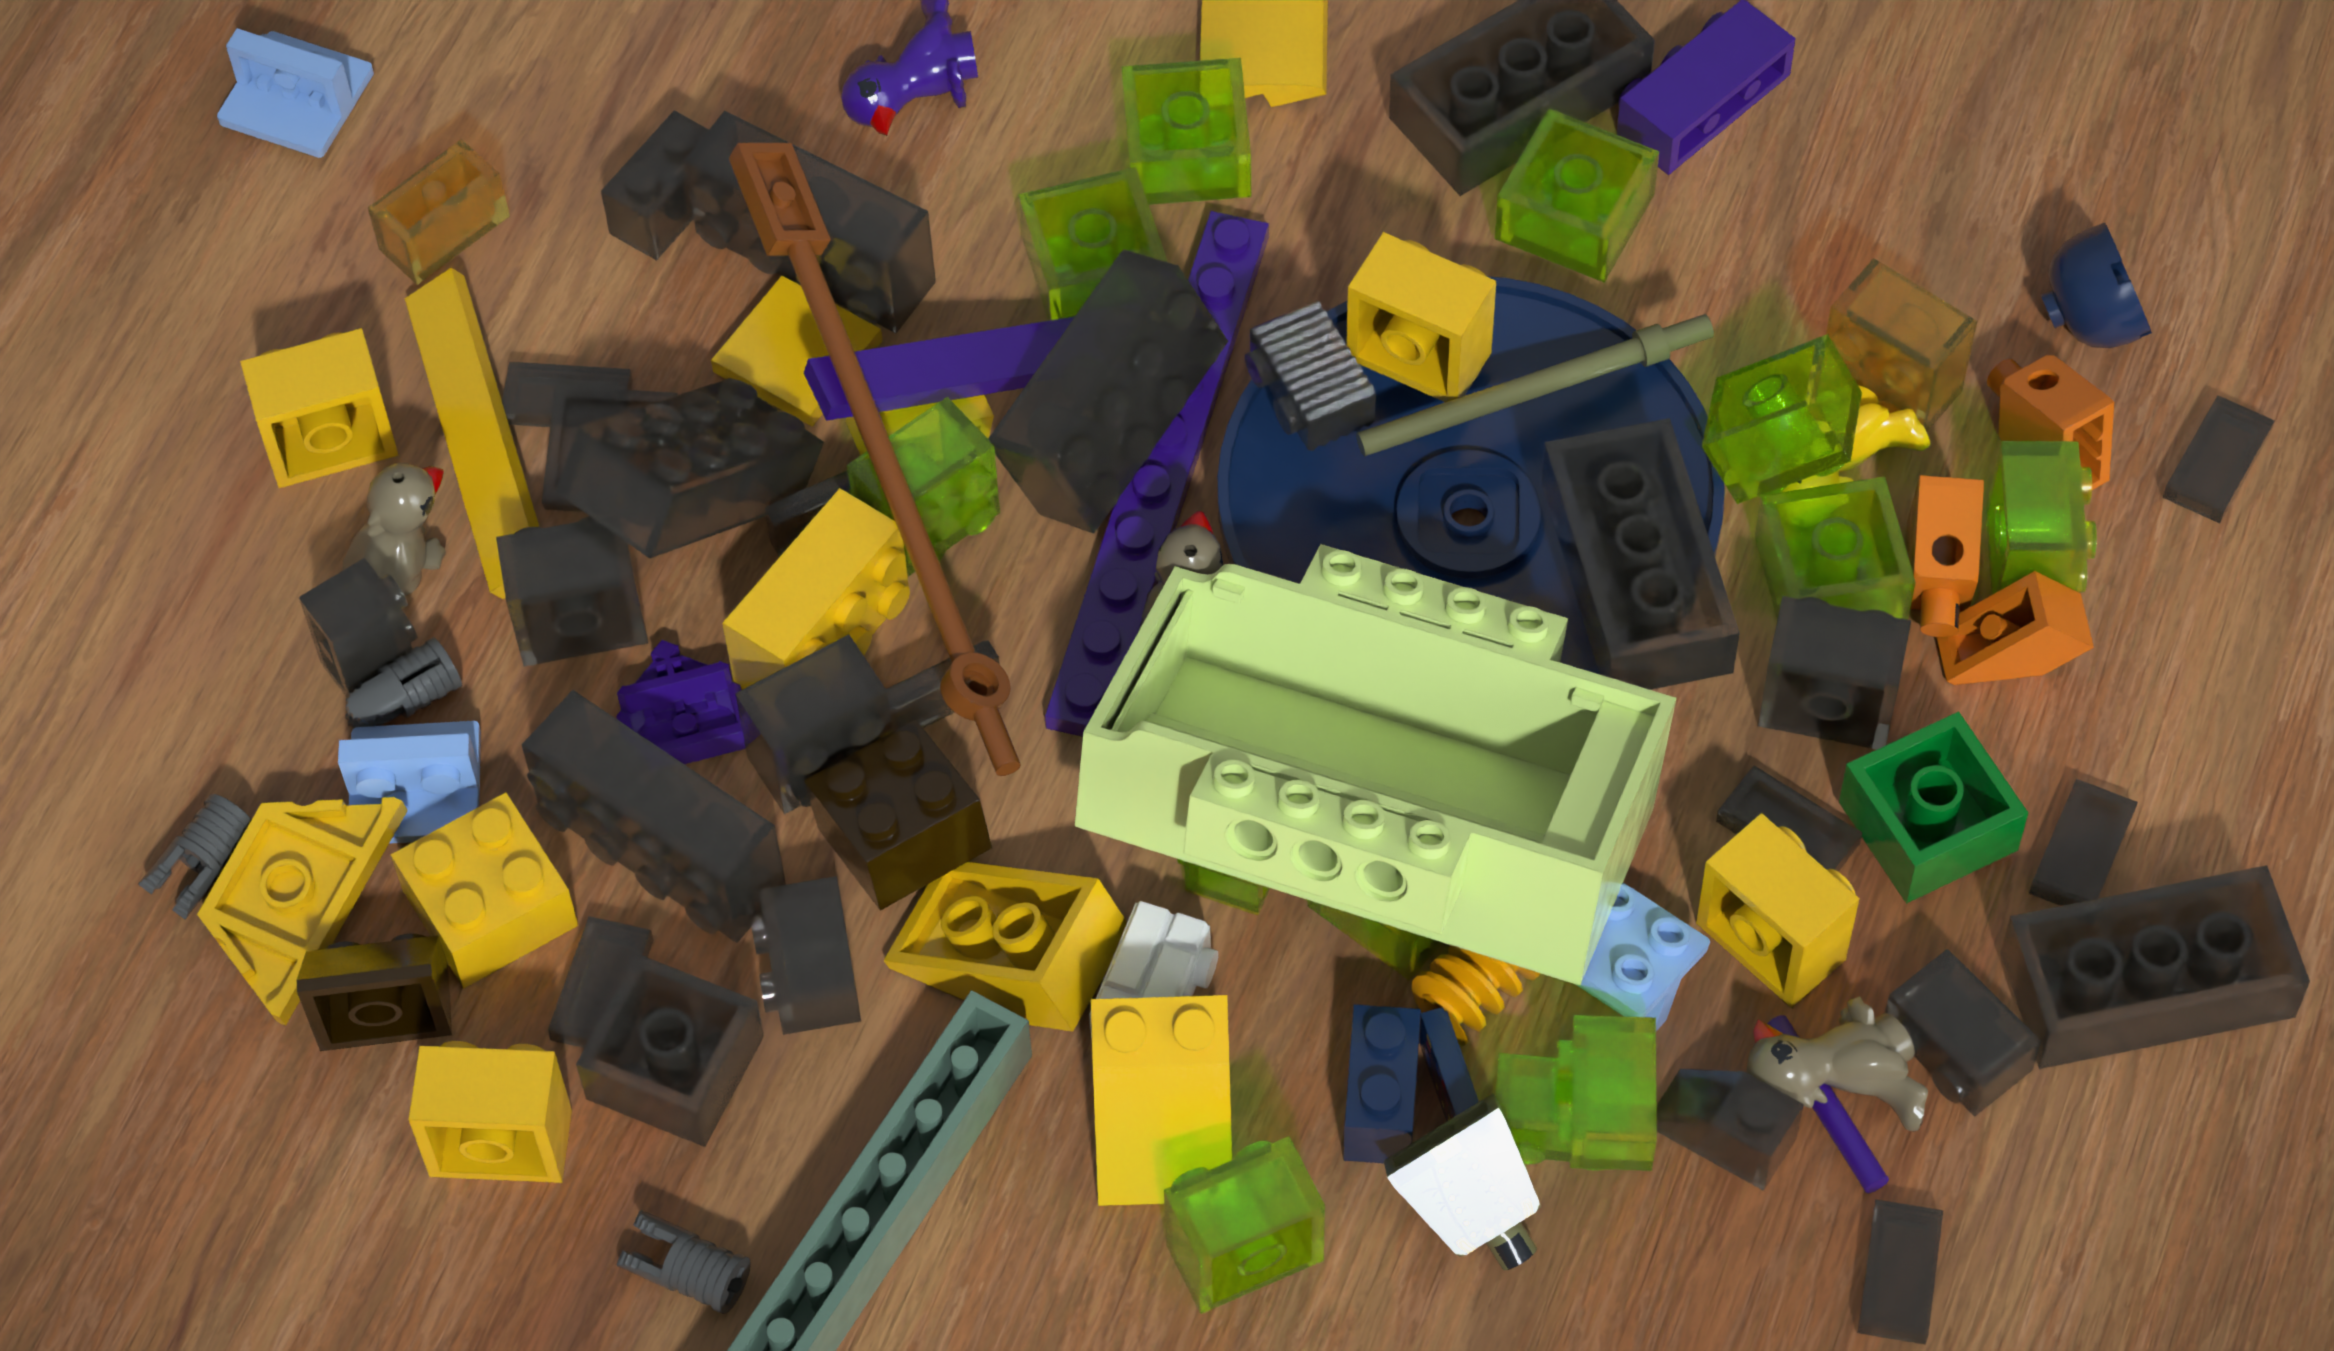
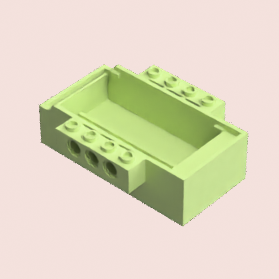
[1075,544,1677,986]

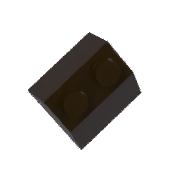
[296,933,452,1052]

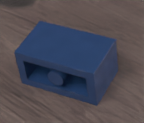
[1344,1004,1421,1163]

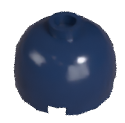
[2041,222,2152,348]

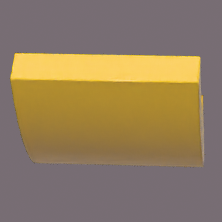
[1199,0,1328,107]

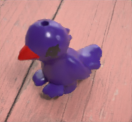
[841,0,978,136]

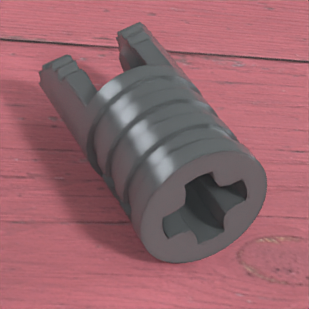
[345,637,462,730]
[138,794,252,919]
[616,1209,751,1314]

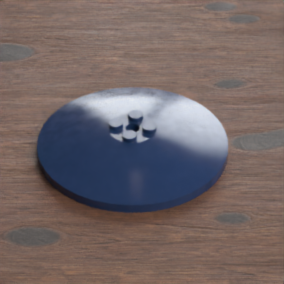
[1217,276,1725,679]

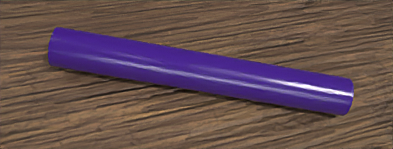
[1767,1015,1889,1193]

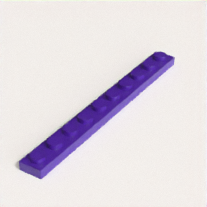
[1045,211,1269,737]

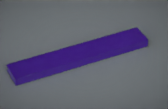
[804,306,1165,421]

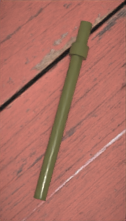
[1356,314,1714,457]

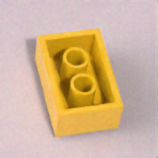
[722,488,910,725]

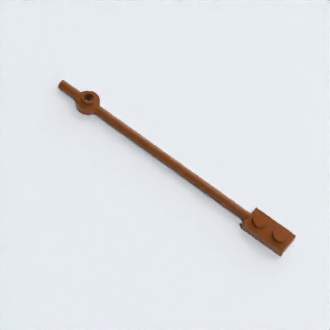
[729,143,1021,776]

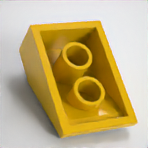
[883,862,1127,1032]
[1091,995,1233,1206]

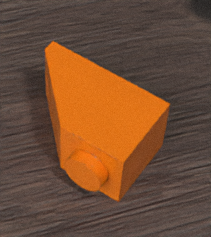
[1937,571,2094,685]

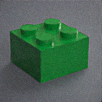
[1839,711,2029,904]

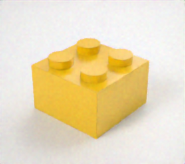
[1346,232,1496,402]
[240,328,399,488]
[390,792,578,989]
[1696,813,1860,1008]
[408,1041,572,1183]

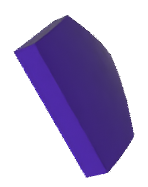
[616,640,757,778]

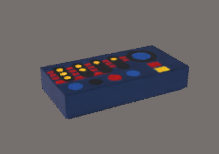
[1419,1007,1479,1122]

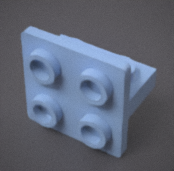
[217,28,374,158]
[338,721,481,844]
[1575,882,1710,1035]

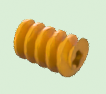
[1412,945,1541,1046]

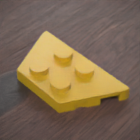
[197,797,408,1026]

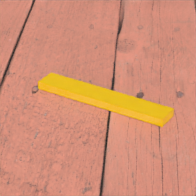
[404,268,552,599]

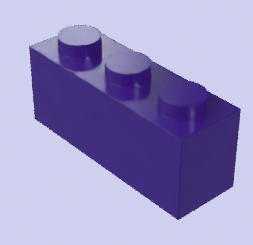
[1617,0,1796,175]

